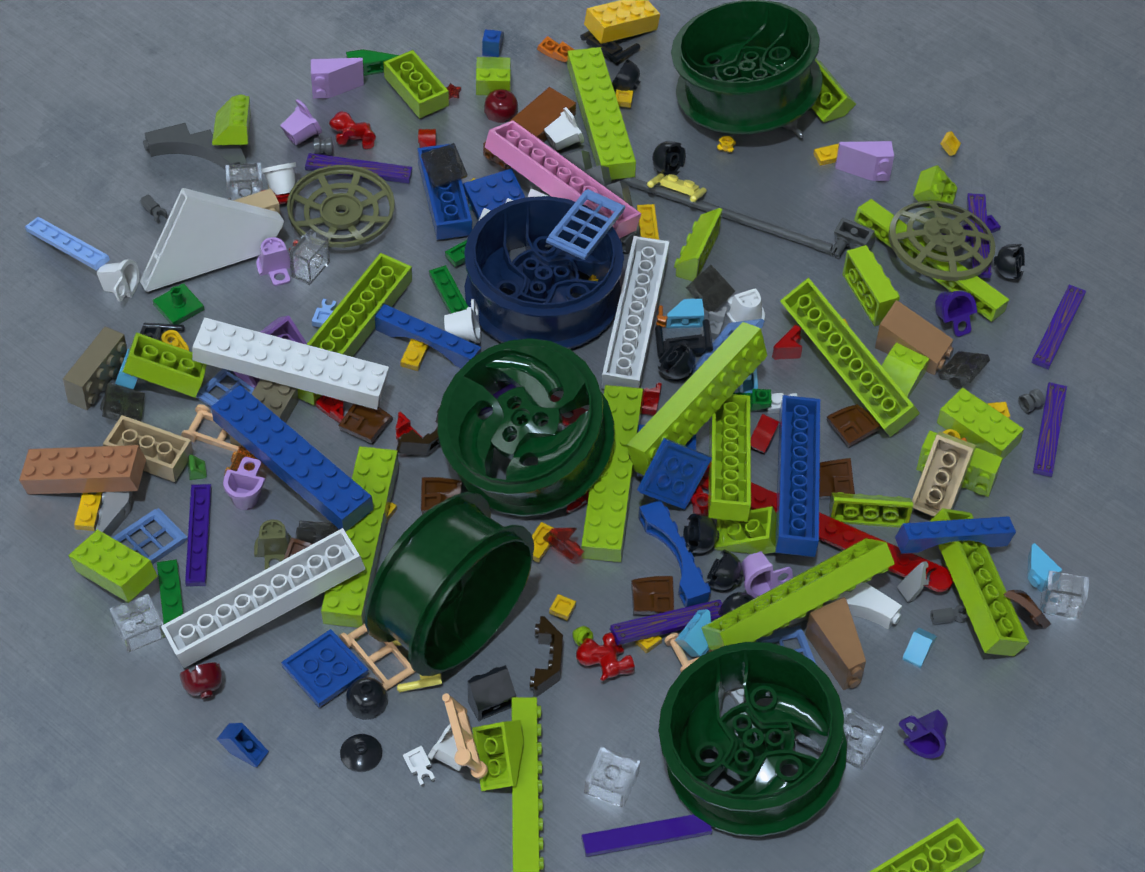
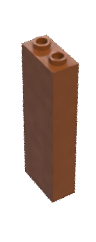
[483,87,576,170]

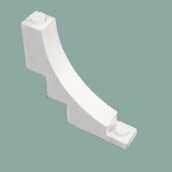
[775,582,902,630]

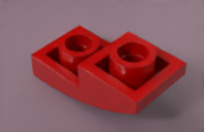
[751,414,779,454]

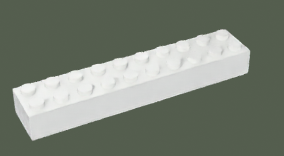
[601,236,669,389]
[192,317,389,410]
[161,528,365,669]

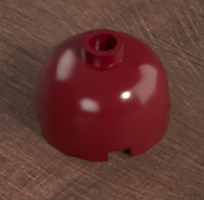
[484,89,518,123]
[179,662,223,699]

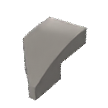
[701,307,728,339]
[897,561,929,602]

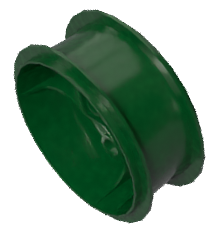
[671,0,823,134]
[438,338,615,517]
[365,492,534,676]
[658,642,847,837]

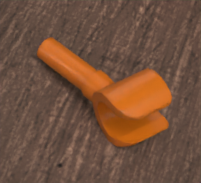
[656,305,667,327]

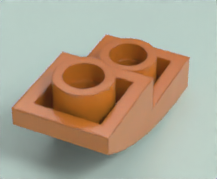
[537,36,575,62]

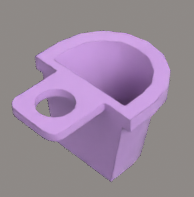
[280,99,322,145]
[256,237,295,286]
[223,457,265,510]
[741,551,793,598]

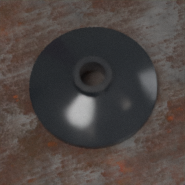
[340,734,382,772]

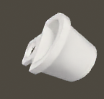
[544,107,584,151]
[261,162,297,195]
[97,259,139,302]
[726,288,765,323]
[444,299,481,344]
[427,724,463,771]

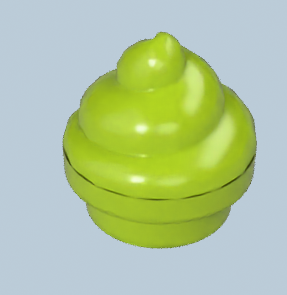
[572,626,593,646]

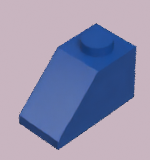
[482,29,504,57]
[217,723,269,767]

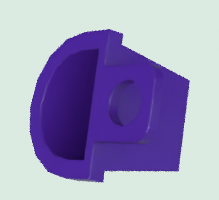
[935,290,977,337]
[899,709,948,759]

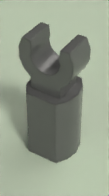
[140,194,167,222]
[930,605,968,624]

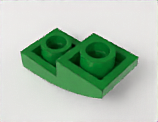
[733,389,772,411]

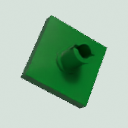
[152,283,205,325]

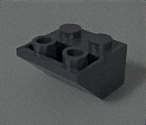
[468,665,516,721]

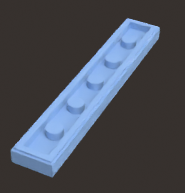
[25,217,110,271]

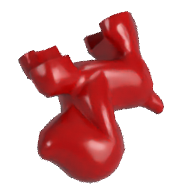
[329,111,376,149]
[576,632,635,681]

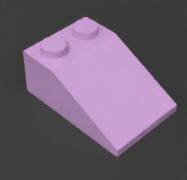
[311,58,364,99]
[835,141,894,181]

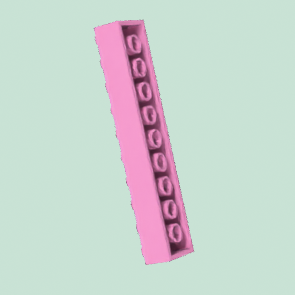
[485,120,641,238]

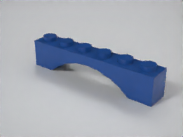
[375,304,481,368]
[638,500,711,607]
[895,516,1016,554]

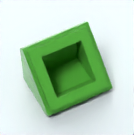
[188,455,207,480]

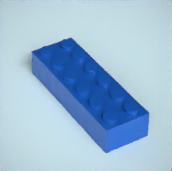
[417,144,472,240]

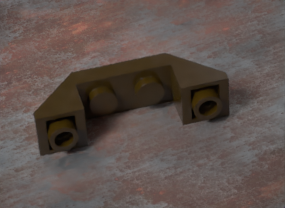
[396,407,440,455]
[529,616,563,697]

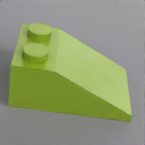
[476,57,510,95]
[882,343,929,398]
[714,506,777,554]
[472,720,523,791]

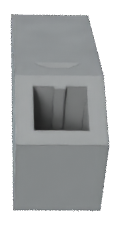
[96,491,133,536]

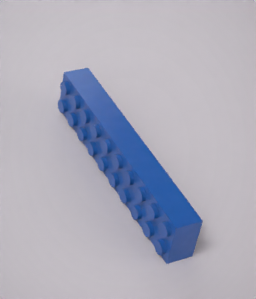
[211,385,373,532]
[775,395,820,557]

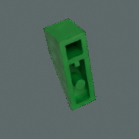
[346,49,399,76]

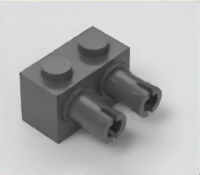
[829,217,875,259]

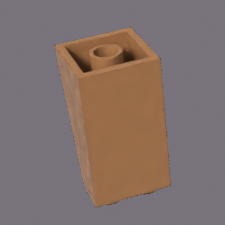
[875,300,954,375]
[805,597,866,690]

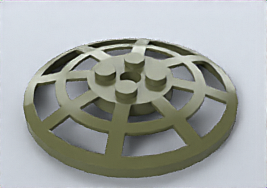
[287,165,395,248]
[888,201,996,281]

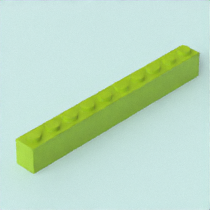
[854,199,1010,322]
[511,697,544,872]

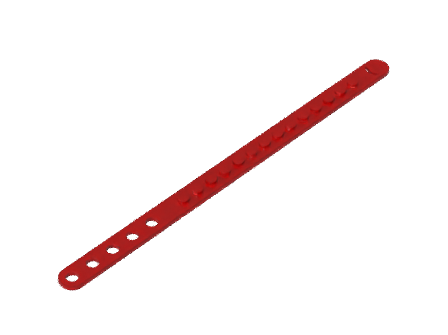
[551,394,953,592]

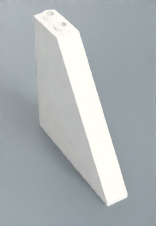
[140,188,284,292]

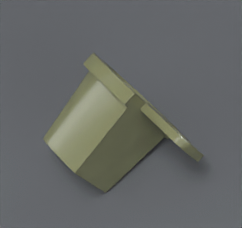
[254,519,291,570]

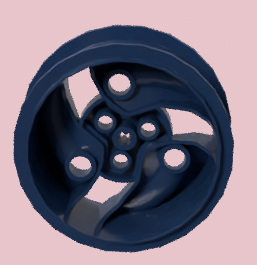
[464,196,624,349]

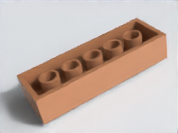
[19,445,146,494]

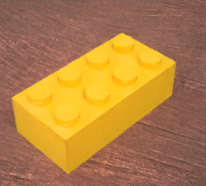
[584,0,660,44]

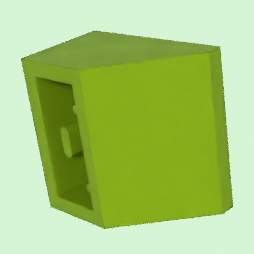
[913,165,958,210]

